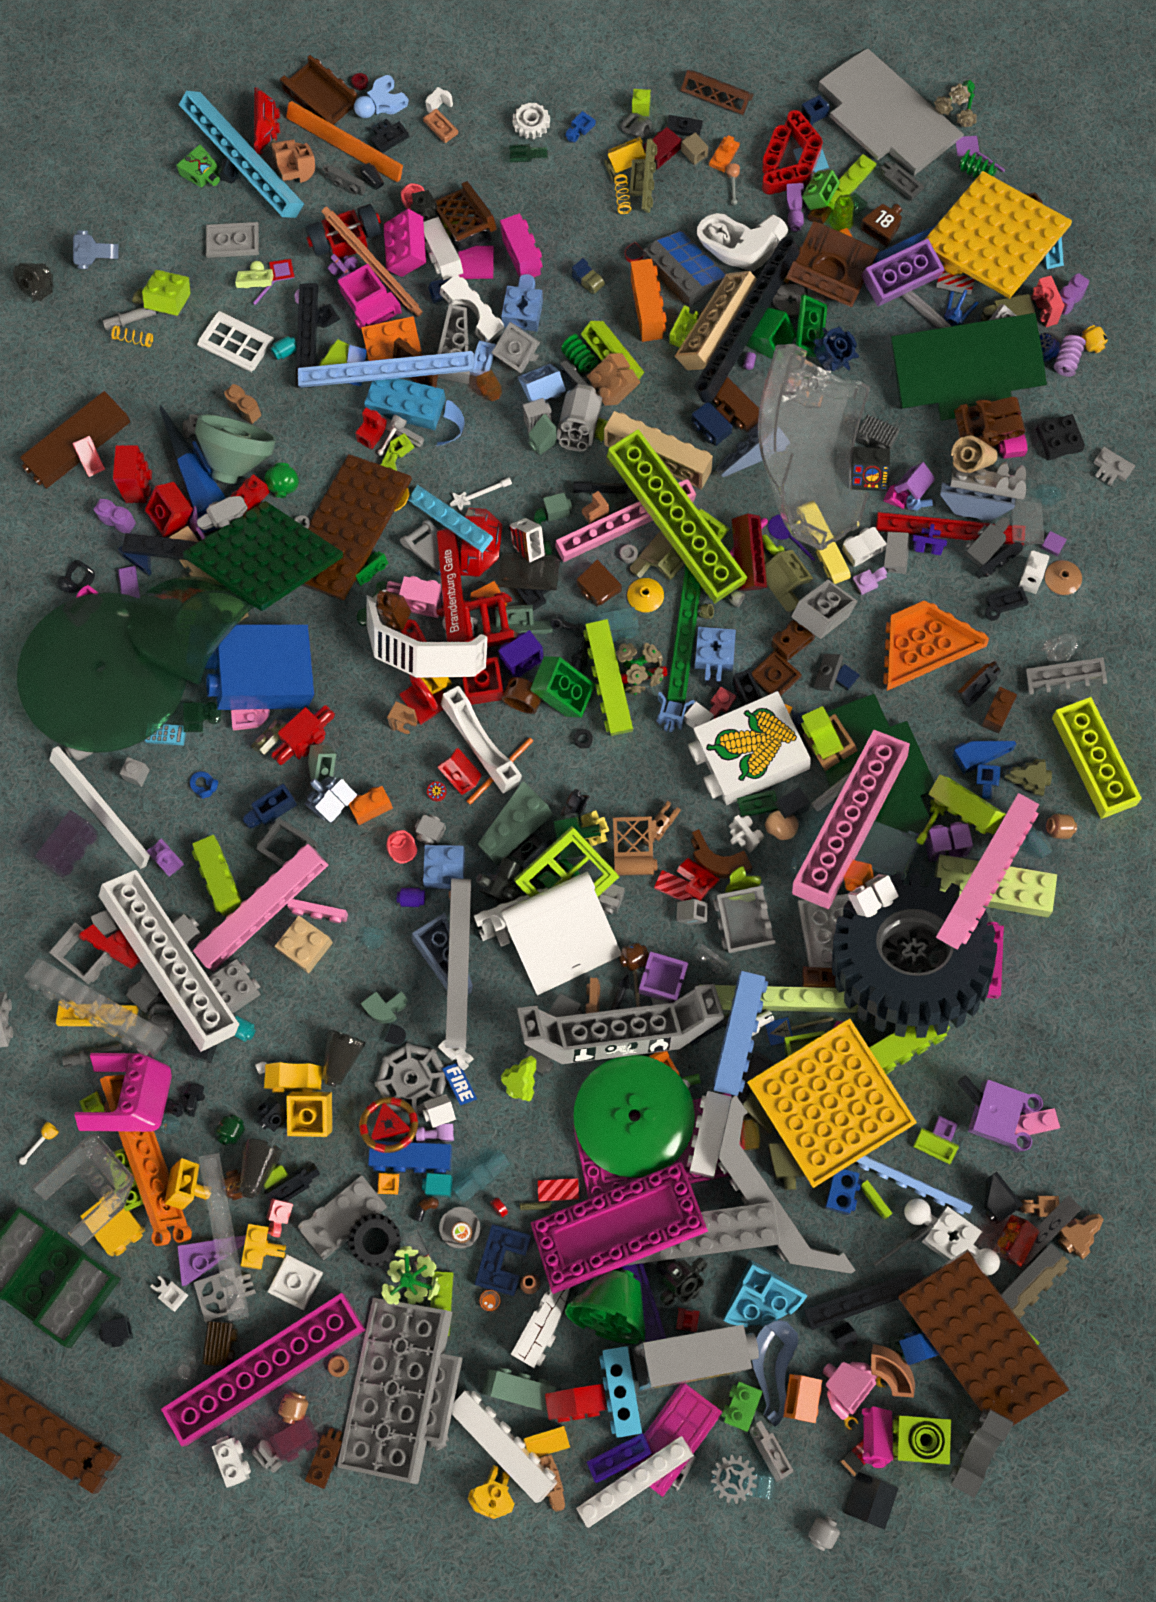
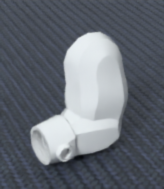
[697,213,788,272]

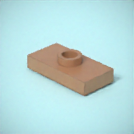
[423,108,458,143]

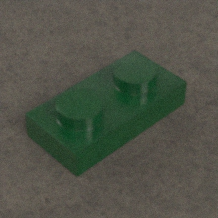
[737,790,779,817]

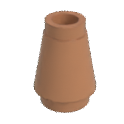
[520,1273,540,1294]

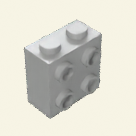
[209,959,261,1014]

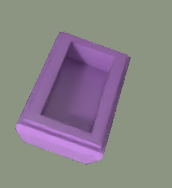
[117,566,140,603]

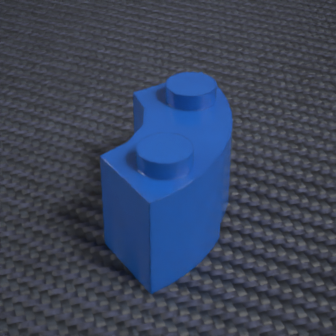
[899,1331,940,1366]

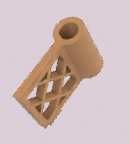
[613,816,657,876]

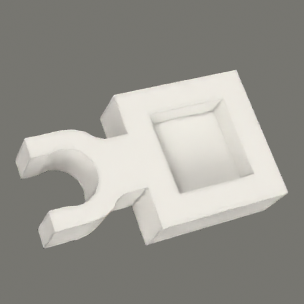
[150,1276,188,1312]

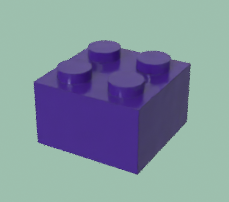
[498,630,544,678]

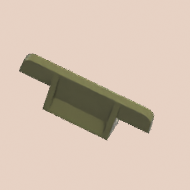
[630,530,685,580]
[764,550,813,612]

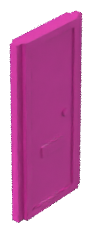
[627,1383,723,1497]

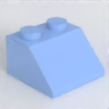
[517,364,566,402]

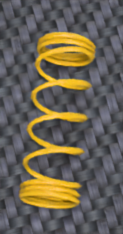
[614,174,631,214]
[111,325,153,347]

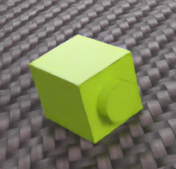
[632,89,651,117]

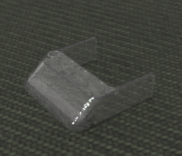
[32,1134,134,1246]

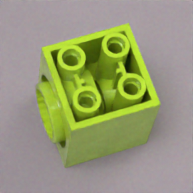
[892,1416,951,1464]

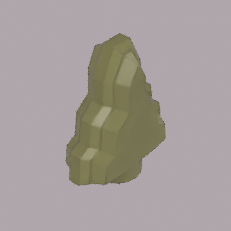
[1004,759,1052,796]

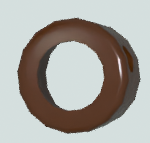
[501,677,542,714]

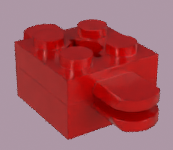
[271,705,335,765]

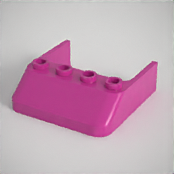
[74,1053,172,1132]

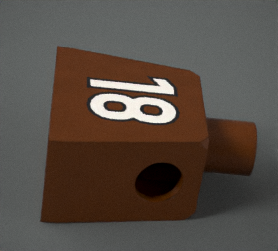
[860,204,902,247]

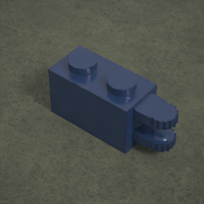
[243,783,297,829]

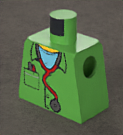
[176,144,220,188]

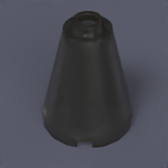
[322,1030,366,1087]
[239,1139,283,1199]

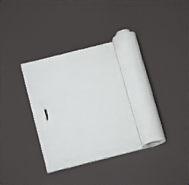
[498,871,621,995]

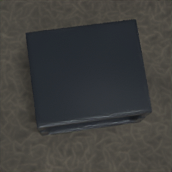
[705,675,720,691]

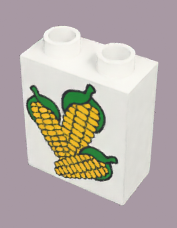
[688,691,810,805]

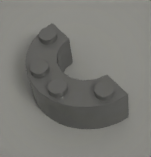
[949,1408,1014,1498]

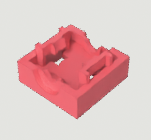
[1031,276,1065,327]

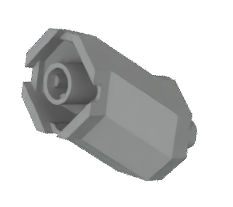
[557,384,602,452]

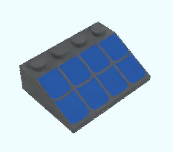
[643,230,726,307]

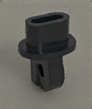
[184,1084,205,1117]

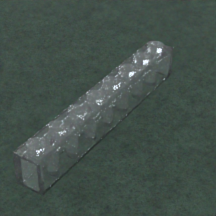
[24,958,168,1057]
[199,1153,249,1323]

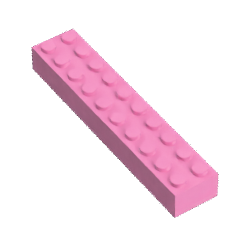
[792,730,910,909]
[936,793,1039,950]

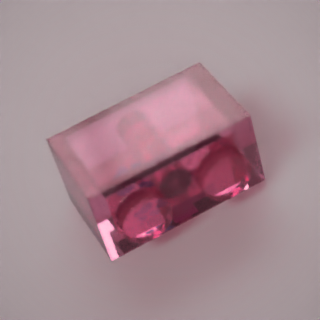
[270,1416,321,1463]

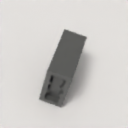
[256,818,319,868]

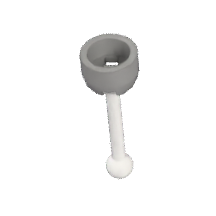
[378,414,407,456]

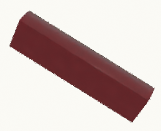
[731,513,767,591]

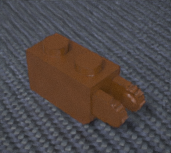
[377,591,412,631]

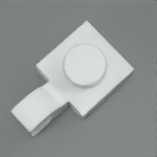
[438,1039,473,1070]

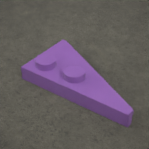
[178,1235,246,1286]

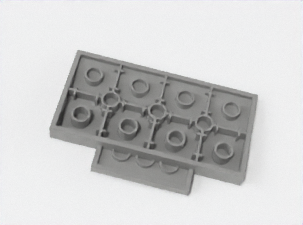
[818,49,964,176]
[337,1298,462,1484]

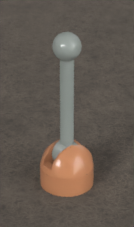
[726,164,740,206]

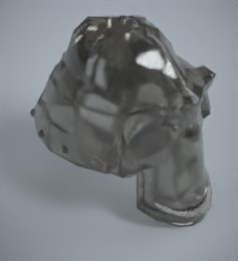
[13,263,53,303]

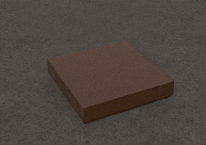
[751,650,802,696]

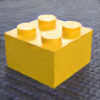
[287,1091,332,1137]

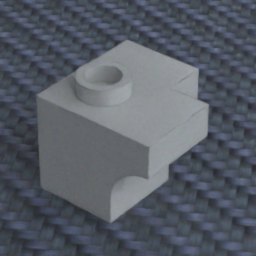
[598,884,625,915]

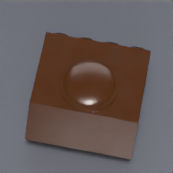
[786,220,879,307]

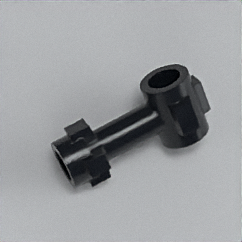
[550,614,586,637]

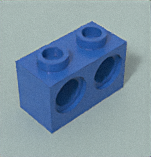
[825,1169,862,1215]

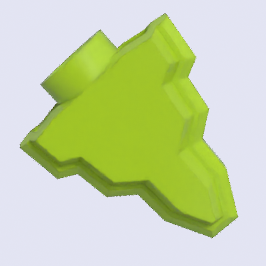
[501,1055,536,1101]

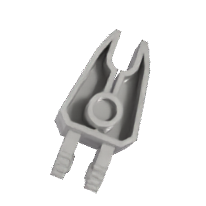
[197,496,248,530]

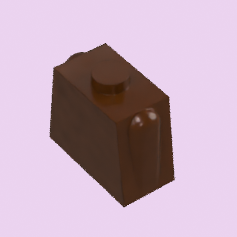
[576,559,622,607]

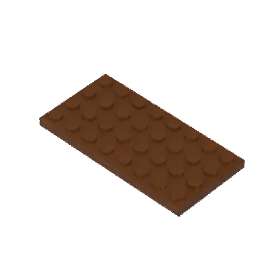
[302,454,412,601]
[898,1249,1069,1425]

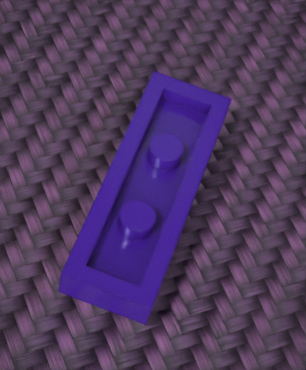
[587,1433,653,1483]

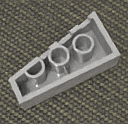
[438,304,470,384]

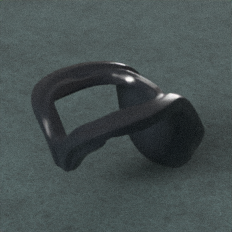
[57,560,95,593]

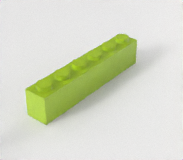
[583,619,633,736]

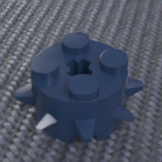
[814,327,859,371]

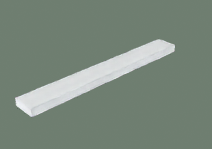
[50,747,150,869]

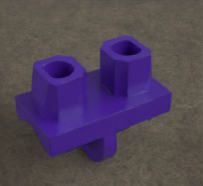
[912,524,947,555]

